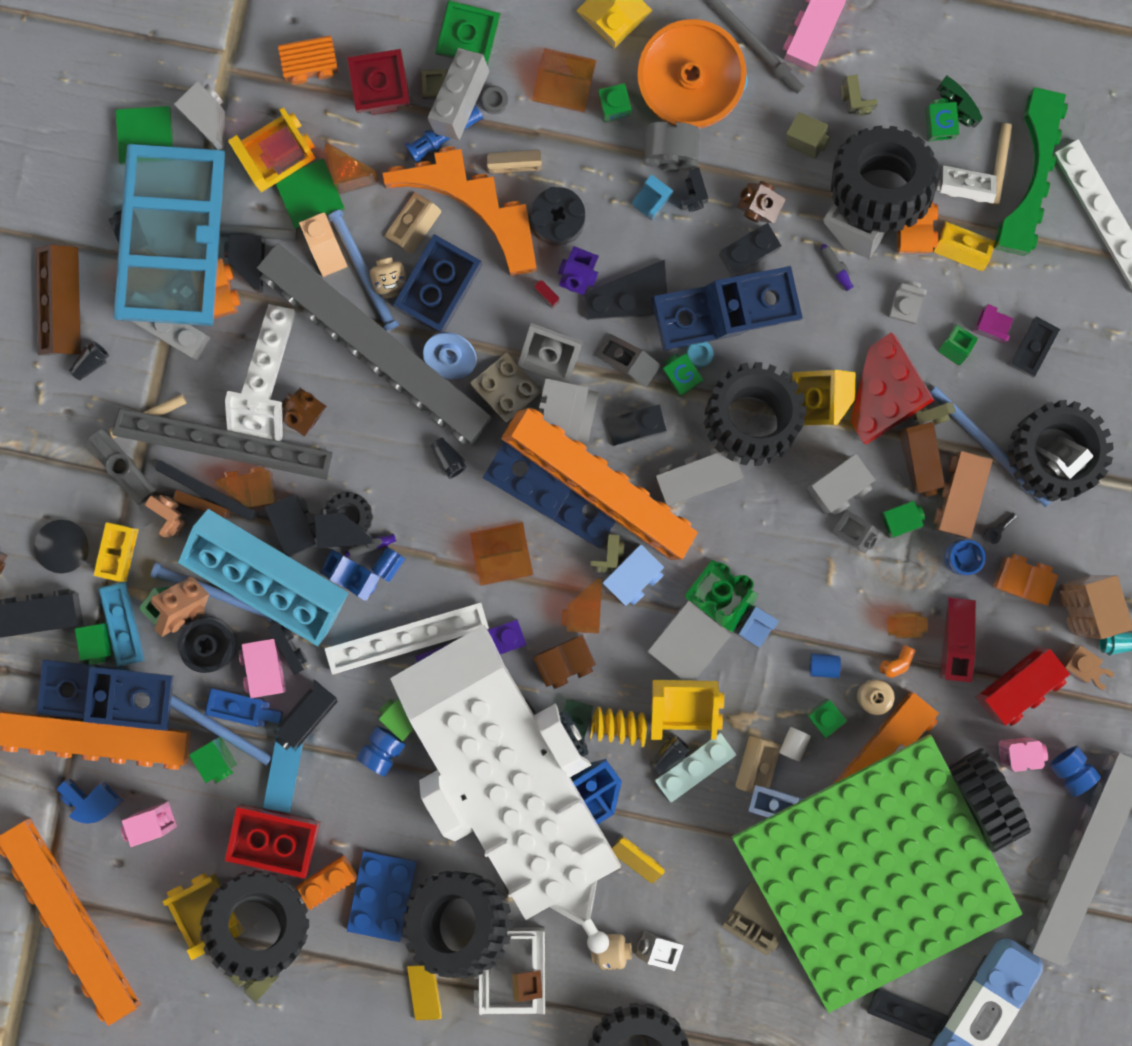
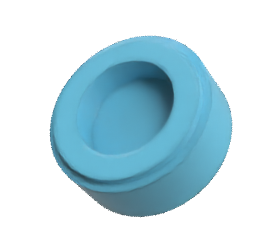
[686,342,714,368]

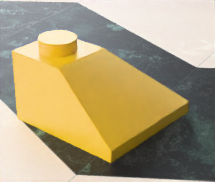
[576,0,652,49]
[792,370,855,426]

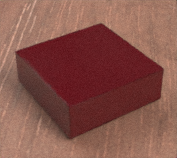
[534,280,560,309]

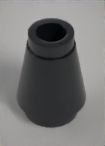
[69,341,109,381]
[430,437,467,479]
[650,734,690,775]

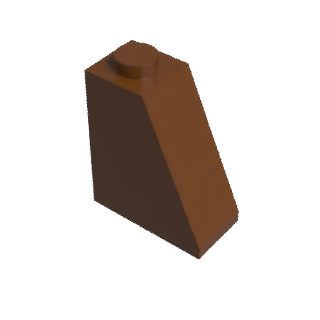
[898,422,945,498]

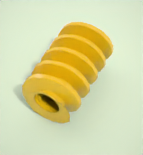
[590,706,647,747]

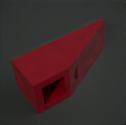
[939,597,976,683]

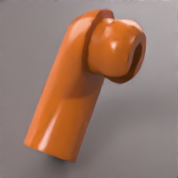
[879,645,916,678]

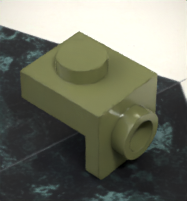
[840,74,878,116]
[912,402,956,425]
[590,535,624,573]

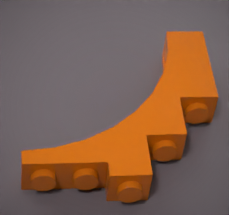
[383,146,537,276]

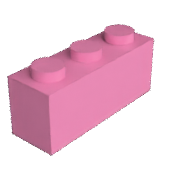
[782,0,846,73]
[120,801,177,847]

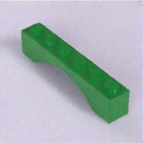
[994,87,1068,256]

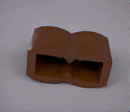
[533,634,596,689]

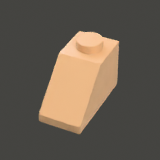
[299,213,348,277]

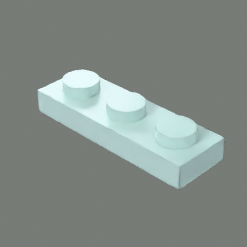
[655,733,736,803]

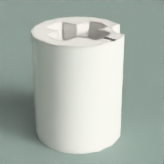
[779,726,811,762]

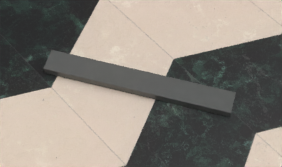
[112,408,333,480]

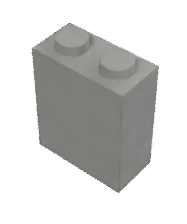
[647,600,731,681]

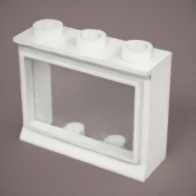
[474,927,545,1015]

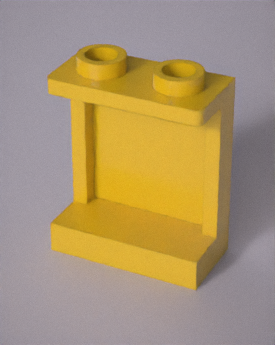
[228,107,316,192]
[651,680,724,740]
[162,873,244,960]

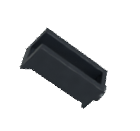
[273,679,338,752]

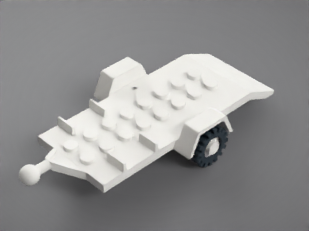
[390,625,621,953]

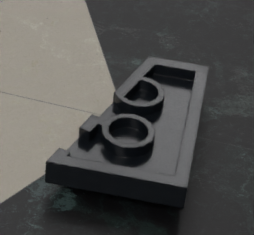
[586,259,667,320]

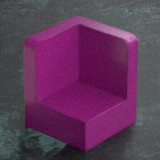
[973,304,1013,344]

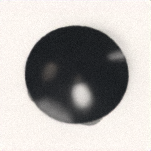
[34,519,88,574]

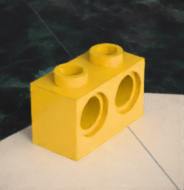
[93,522,139,582]

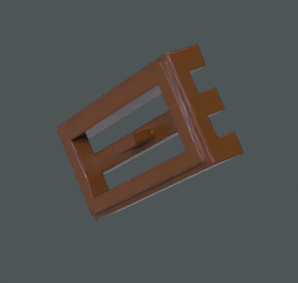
[173,490,231,519]

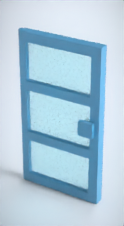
[113,144,226,326]

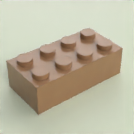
[1058,575,1132,639]

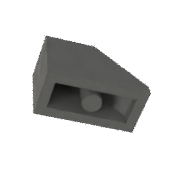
[595,333,661,388]

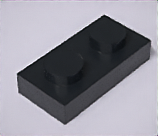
[1009,316,1060,378]
[268,622,307,675]

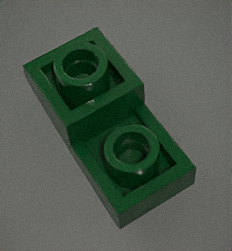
[936,75,983,128]

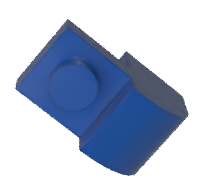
[319,549,380,601]
[57,779,124,824]

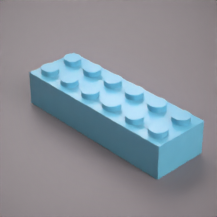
[178,509,349,646]

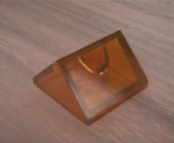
[533,48,597,113]
[324,143,379,194]
[470,522,534,586]

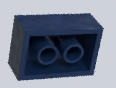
[394,234,482,333]

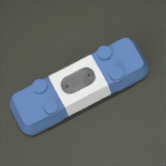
[928,938,1043,1046]

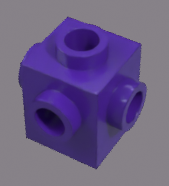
[557,246,599,295]

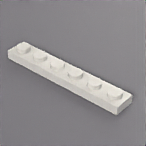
[1053,139,1132,290]
[325,603,489,675]

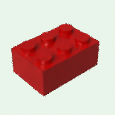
[975,647,1071,726]
[225,804,321,879]

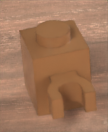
[1061,644,1115,691]

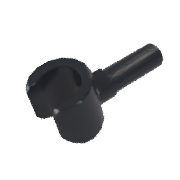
[984,513,1017,544]

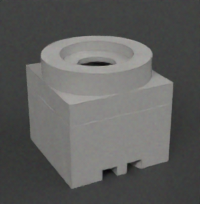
[539,378,599,445]

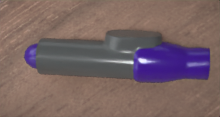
[821,244,854,292]
[345,533,397,558]

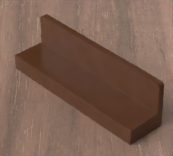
[35,244,81,356]

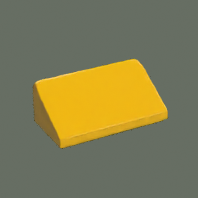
[934,221,995,271]
[611,835,665,883]
[407,964,442,1020]

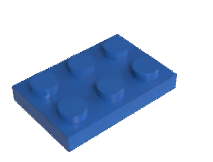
[347,850,417,942]

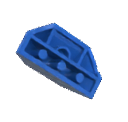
[570,759,622,824]

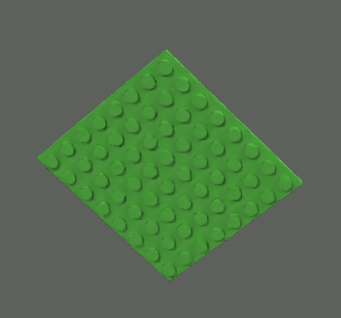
[732,734,1023,1013]

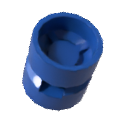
[944,540,986,575]
[356,725,406,777]
[1049,745,1101,797]

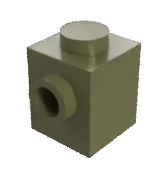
[786,112,830,159]

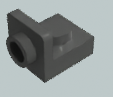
[832,509,879,554]

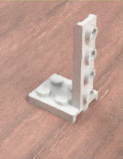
[225,304,295,441]

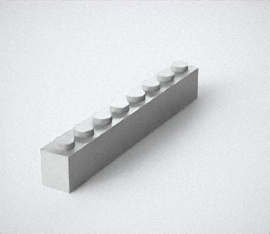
[1026,751,1132,967]

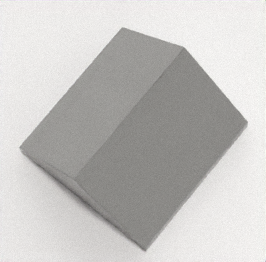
[518,323,583,383]

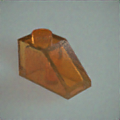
[561,579,602,634]

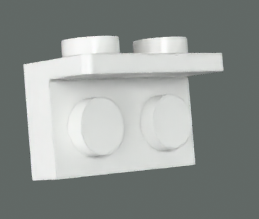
[937,165,996,203]

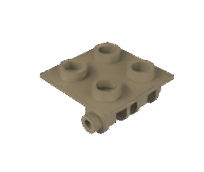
[469,353,542,424]
[722,881,783,956]

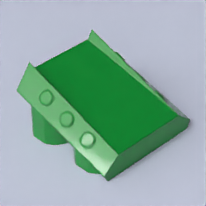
[685,560,758,632]

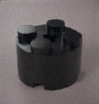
[531,187,585,246]
[177,618,237,673]

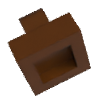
[512,969,542,1002]

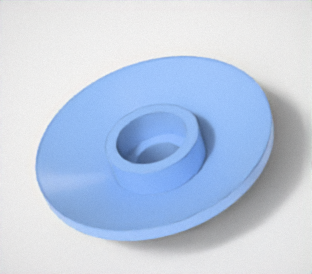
[423,332,477,380]

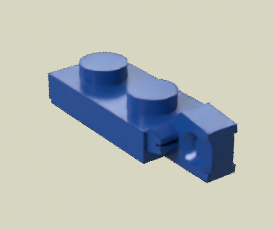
[204,688,283,727]

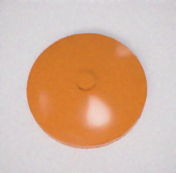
[638,19,746,129]

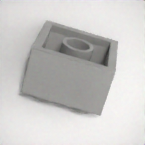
[174,81,225,151]

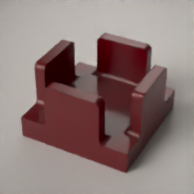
[347,49,410,115]

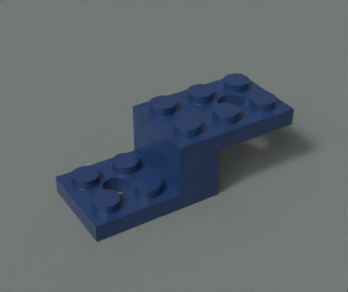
[651,266,803,351]
[482,441,616,548]
[37,659,174,731]

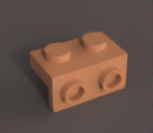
[145,495,187,538]
[151,577,209,637]

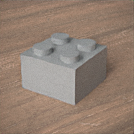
[806,454,876,515]

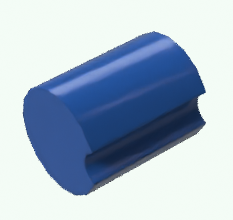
[371,546,405,582]
[809,654,841,679]

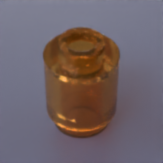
[887,611,928,638]

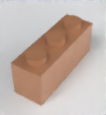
[933,451,993,539]

